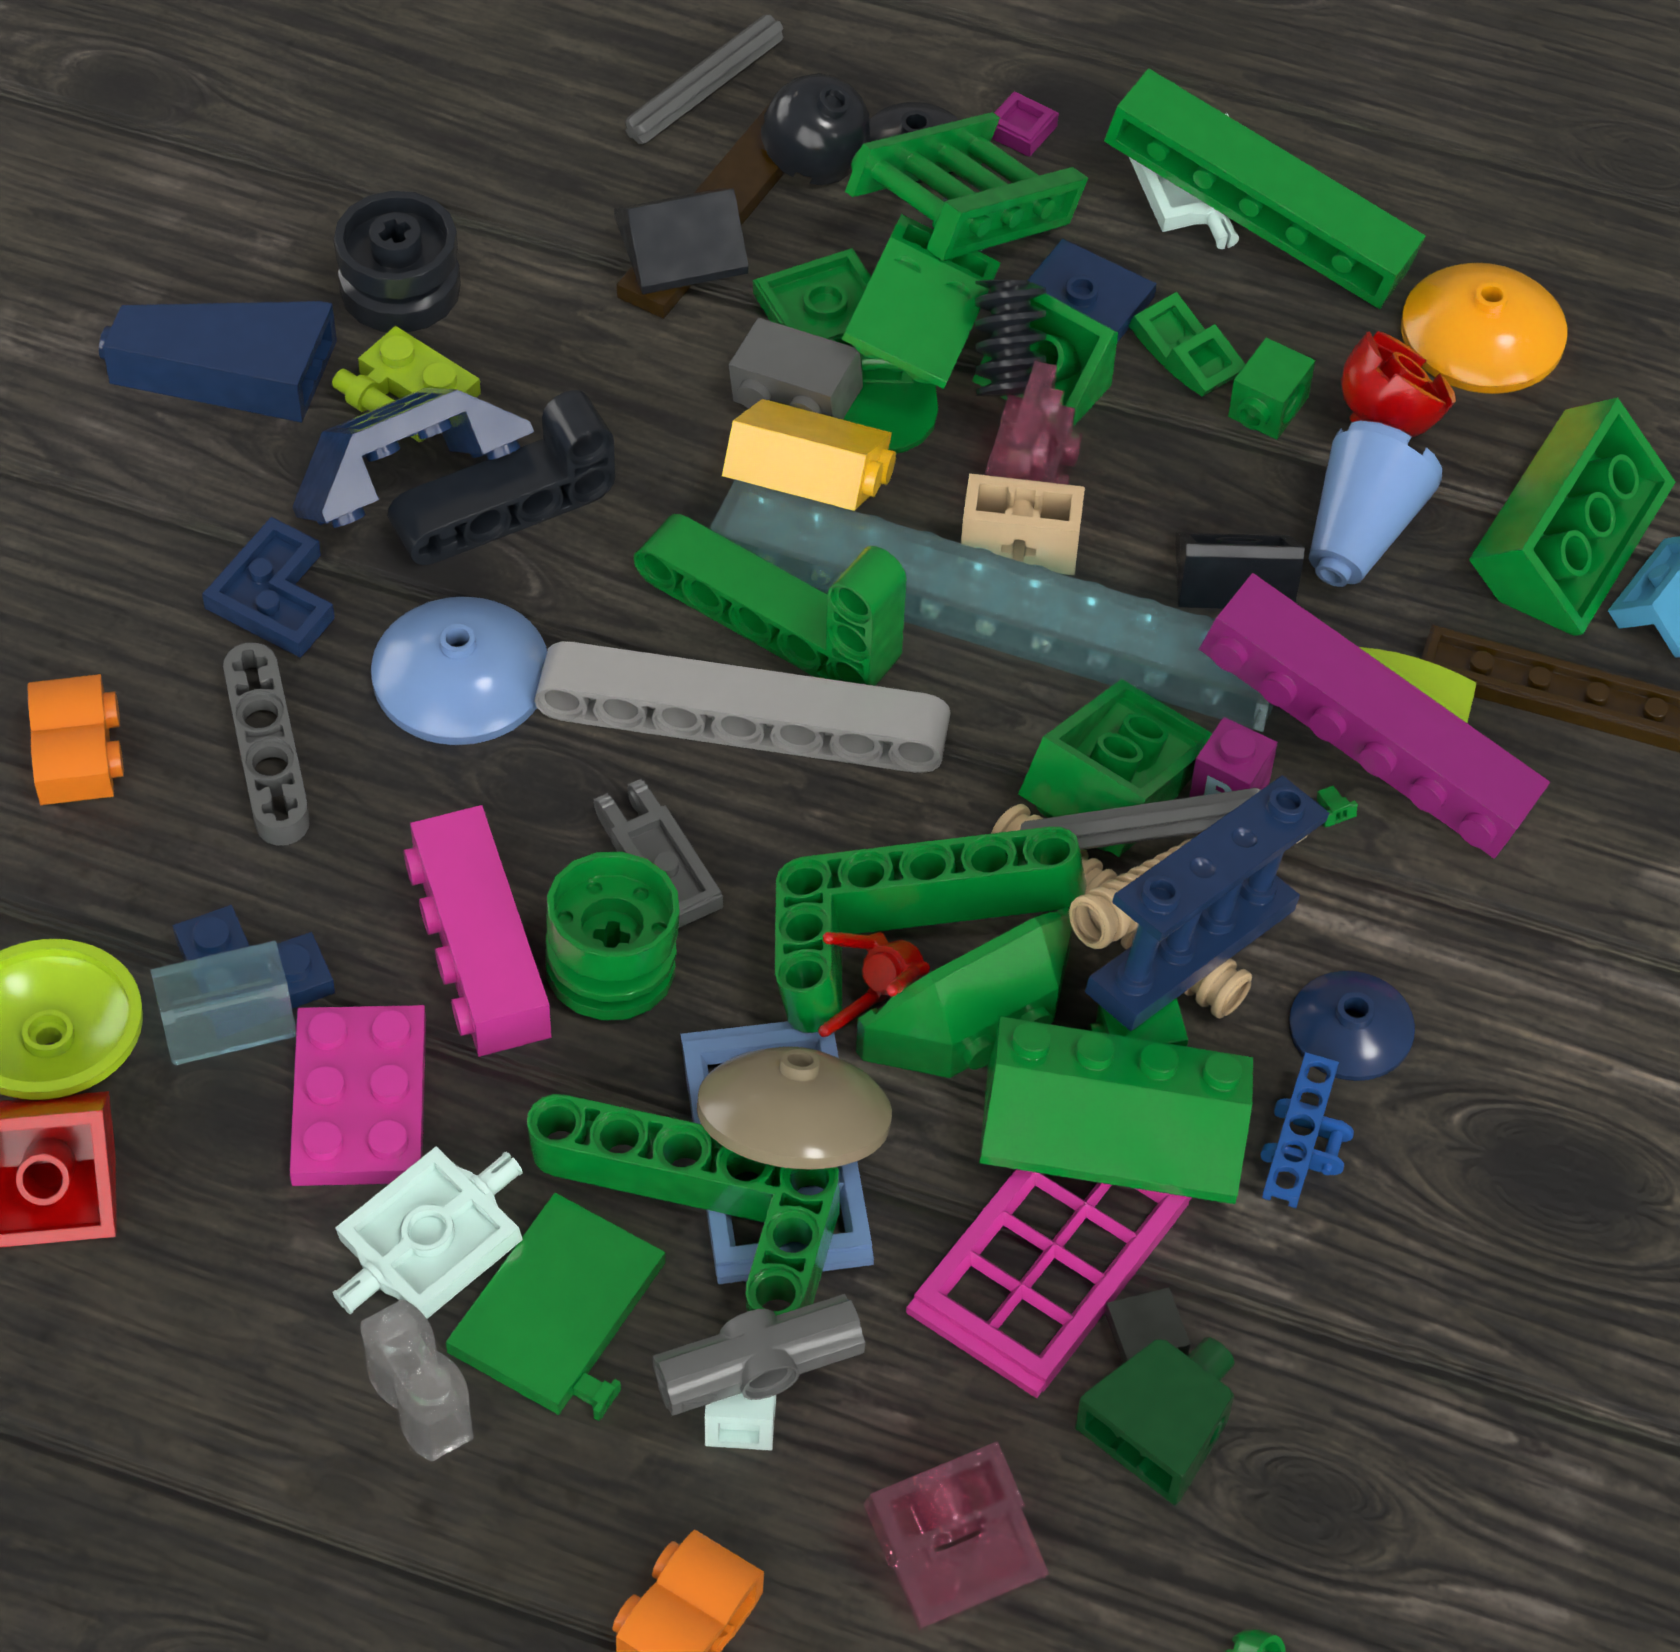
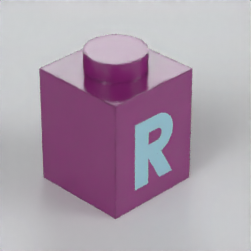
[1189,717,1278,797]

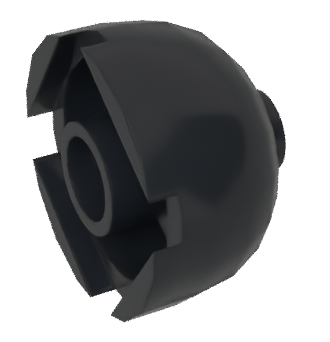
[761,73,870,185]

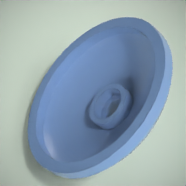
[371,597,547,745]

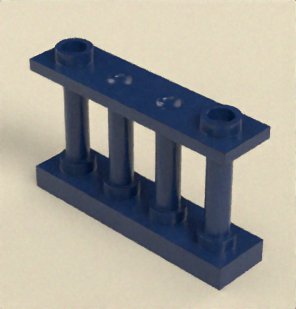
[1085,775,1329,1031]

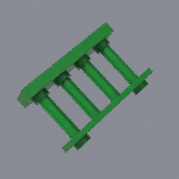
[845,112,1088,261]

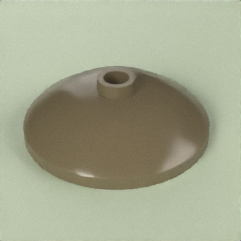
[697,1046,892,1169]

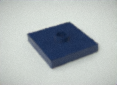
[1027,239,1157,343]

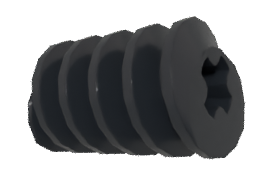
[975,280,1046,397]

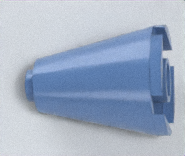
[1309,421,1442,587]

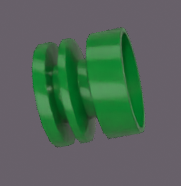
[545,852,680,1020]

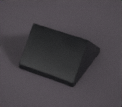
[614,188,749,294]
[1175,532,1305,609]

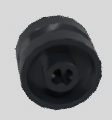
[334,191,461,333]

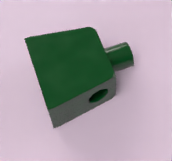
[1075,1337,1235,1506]

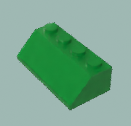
[1469,397,1676,636]
[979,1016,1253,1204]

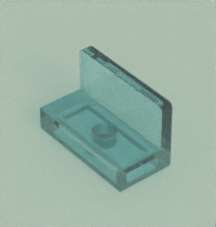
[150,941,296,1065]

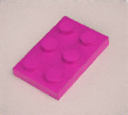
[290,1005,426,1186]

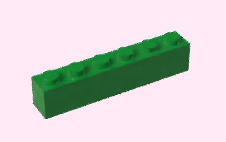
[1104,68,1426,309]

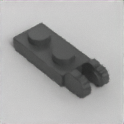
[593,779,723,927]

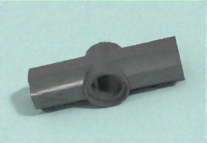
[653,1294,865,1416]

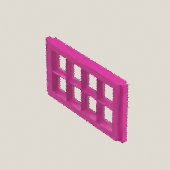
[906,1169,1192,1398]

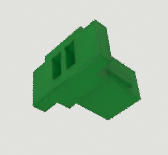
[1317,785,1358,828]
[573,1372,621,1422]

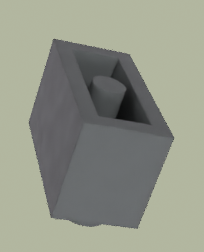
[729,317,863,420]

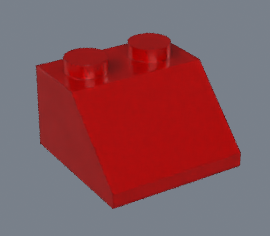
[0,1091,117,1247]

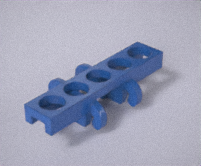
[1260,1052,1354,1208]

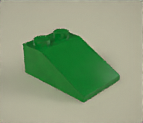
[1018,678,1212,857]

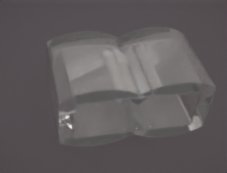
[361,1299,474,1461]

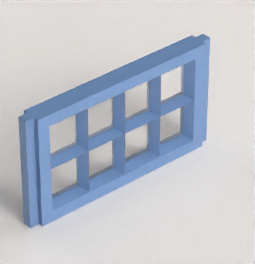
[681,1021,874,1284]

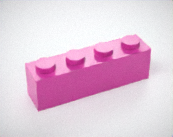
[403,805,552,1057]

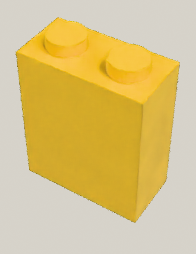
[722,399,896,511]

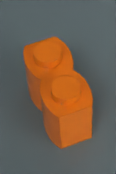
[28,674,124,805]
[613,1529,764,1652]

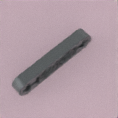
[223,643,310,846]

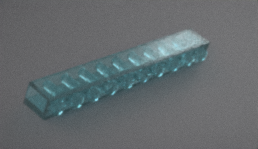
[711,479,1273,732]

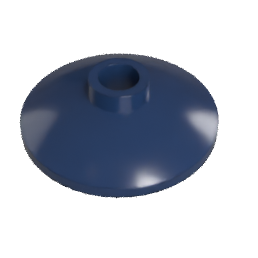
[1289,971,1415,1081]

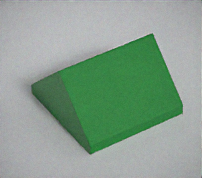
[972,293,1118,433]

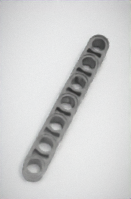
[534,642,951,773]

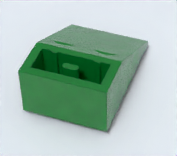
[842,214,1001,389]

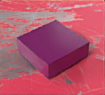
[992,91,1059,157]

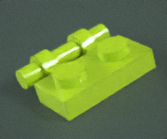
[332,326,481,442]

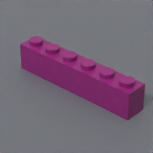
[1198,573,1550,859]

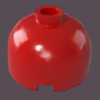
[1341,331,1456,438]

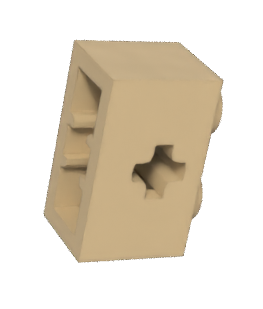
[960,473,1085,575]

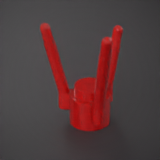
[818,932,930,1037]

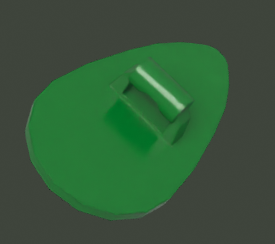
[843,346,938,454]

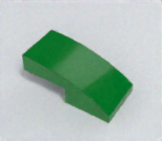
[1129,292,1245,397]

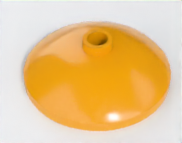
[1401,263,1567,394]

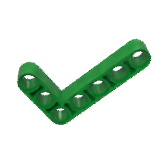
[633,514,907,686]
[775,827,1087,1033]
[527,1094,840,1316]

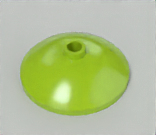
[0,939,143,1100]

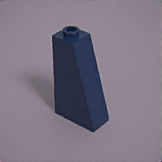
[99,301,337,423]

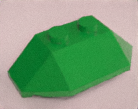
[856,907,1073,1078]

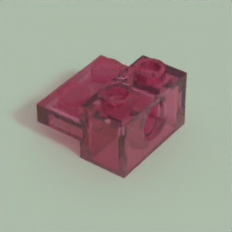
[984,361,1082,485]
[864,1441,1049,1630]

